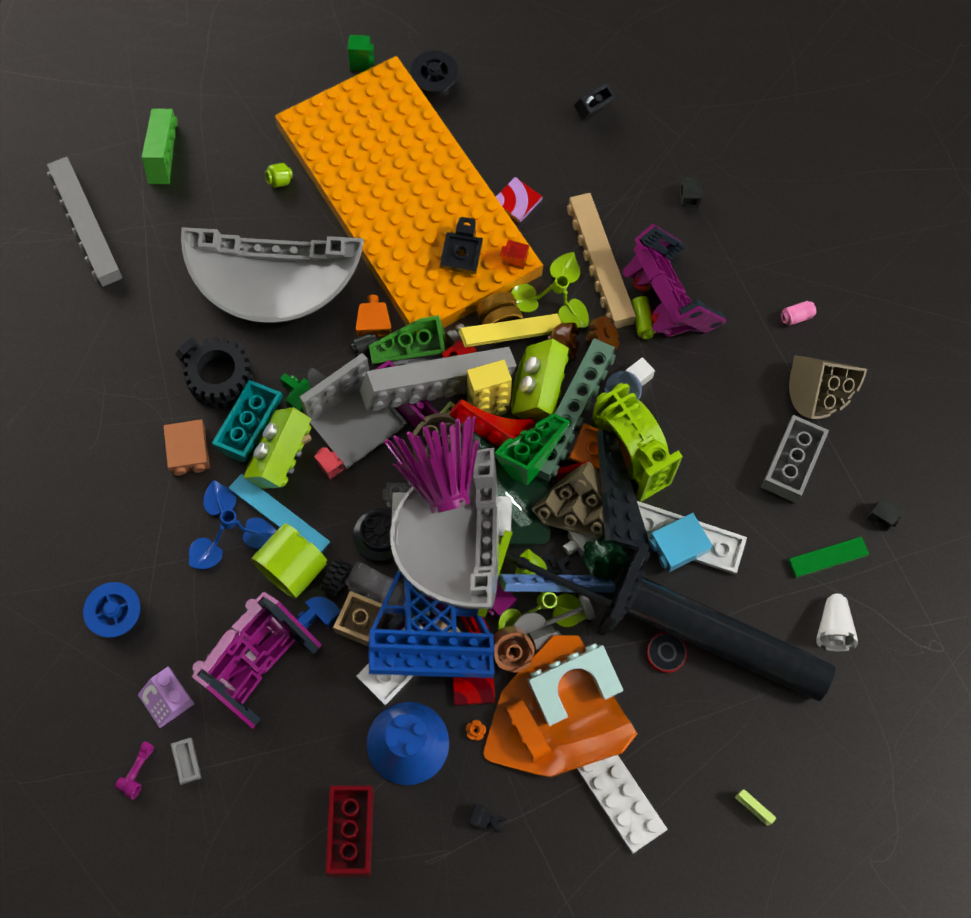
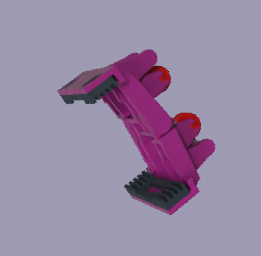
[192,592,321,729]

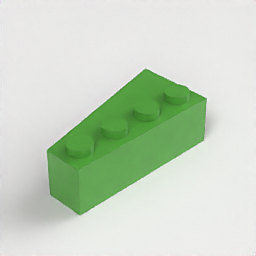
[142,109,178,184]

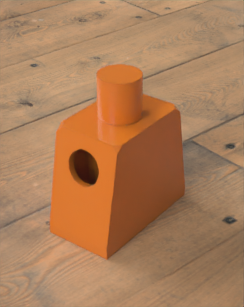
[356,295,392,338]

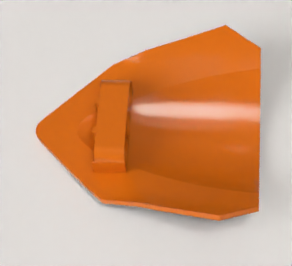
[484,635,637,777]

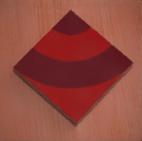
[453,677,495,706]

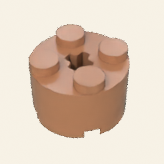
[493,626,535,672]

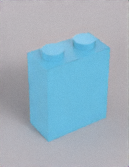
[649,513,713,572]

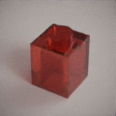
[500,240,529,270]

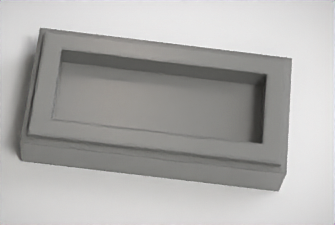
[171,738,202,785]

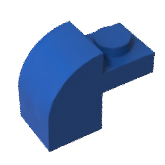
[297,597,341,630]

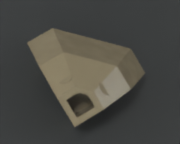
[531,461,605,538]

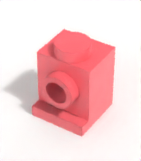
[314,447,345,480]

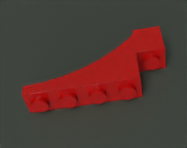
[449,399,538,447]

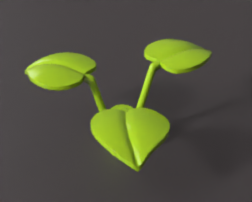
[510,252,589,328]
[498,549,587,630]

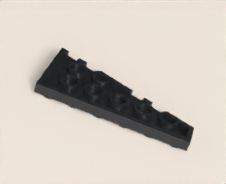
[597,429,652,552]

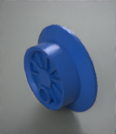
[83,582,140,638]

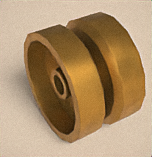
[476,292,523,325]

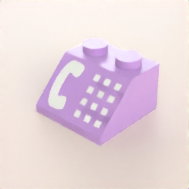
[138,667,195,728]

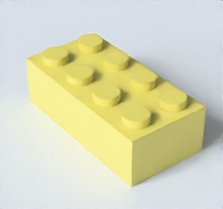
[467,359,512,415]

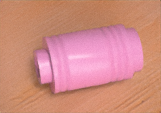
[781,301,816,326]

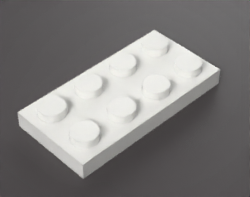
[356,618,423,705]

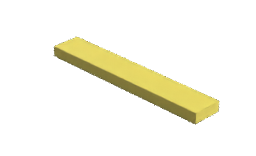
[459,314,562,348]

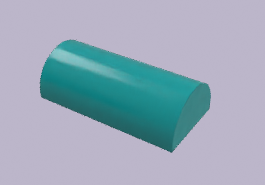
[212,380,283,462]

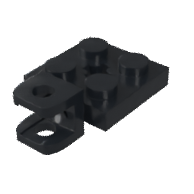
[440,217,483,274]

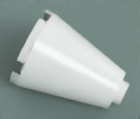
[816,594,858,652]

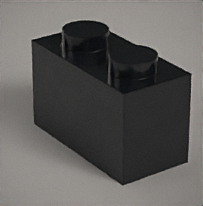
[574,82,616,120]

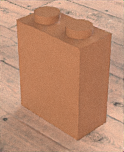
[163,419,210,476]

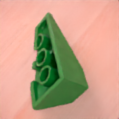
[494,414,570,486]

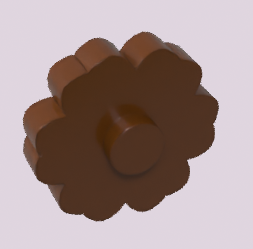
[586,316,620,351]

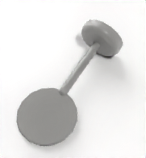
[514,595,595,640]

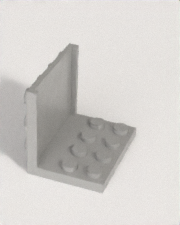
[300,353,407,469]

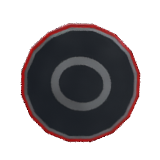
[646,632,687,673]

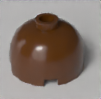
[548,323,579,359]

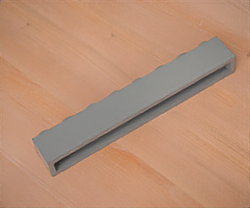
[47,157,123,287]

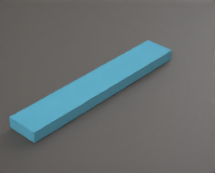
[229,474,331,553]

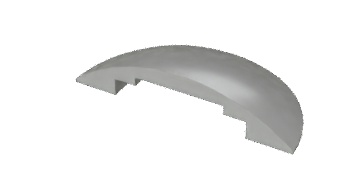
[181,227,364,323]
[390,448,499,609]

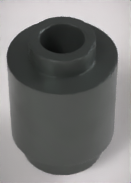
[350,333,377,356]

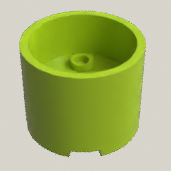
[251,523,327,599]

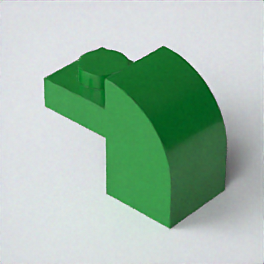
[280,373,311,414]

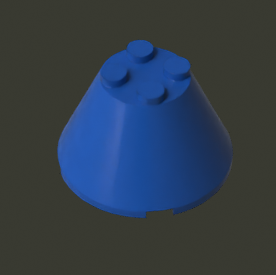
[367,702,449,785]

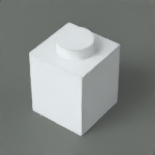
[626,357,655,386]

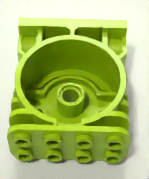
[590,383,683,502]

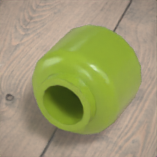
[265,163,293,188]

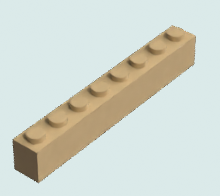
[567,193,636,328]

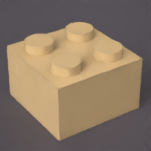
[333,591,388,646]

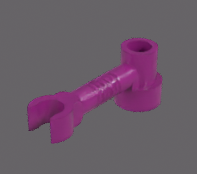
[115,741,154,800]

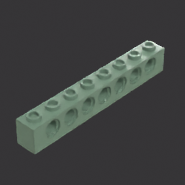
[536,338,616,481]

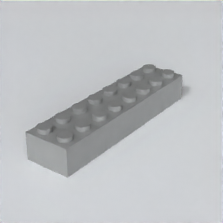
[359,347,517,411]

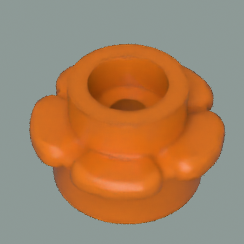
[466,720,486,741]

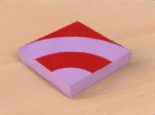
[496,177,542,223]

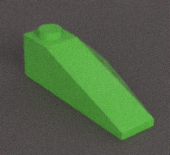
[369,315,448,364]

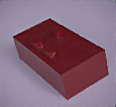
[326,786,374,877]

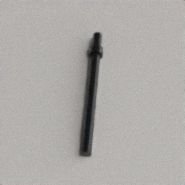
[504,552,614,608]

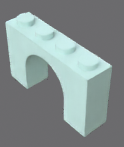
[527,643,624,726]

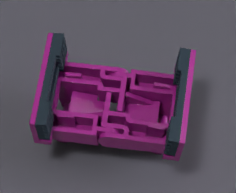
[623,224,727,338]

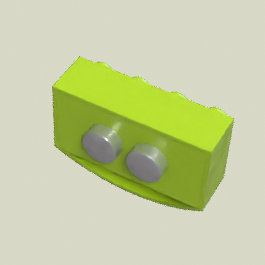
[511,338,569,421]
[244,407,311,489]

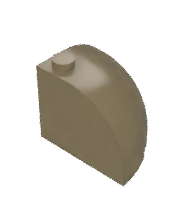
[789,355,867,419]

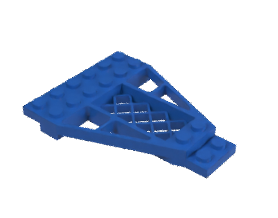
[368,569,495,678]

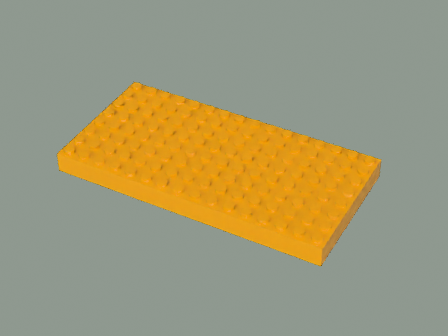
[275,56,543,335]

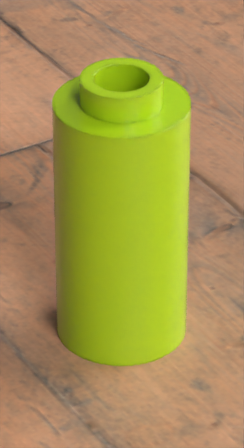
[631,296,656,339]

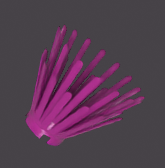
[383,416,479,513]

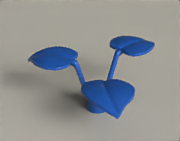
[189,480,276,569]

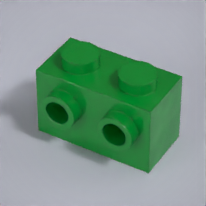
[347,35,375,72]

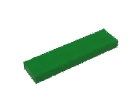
[788,537,869,578]

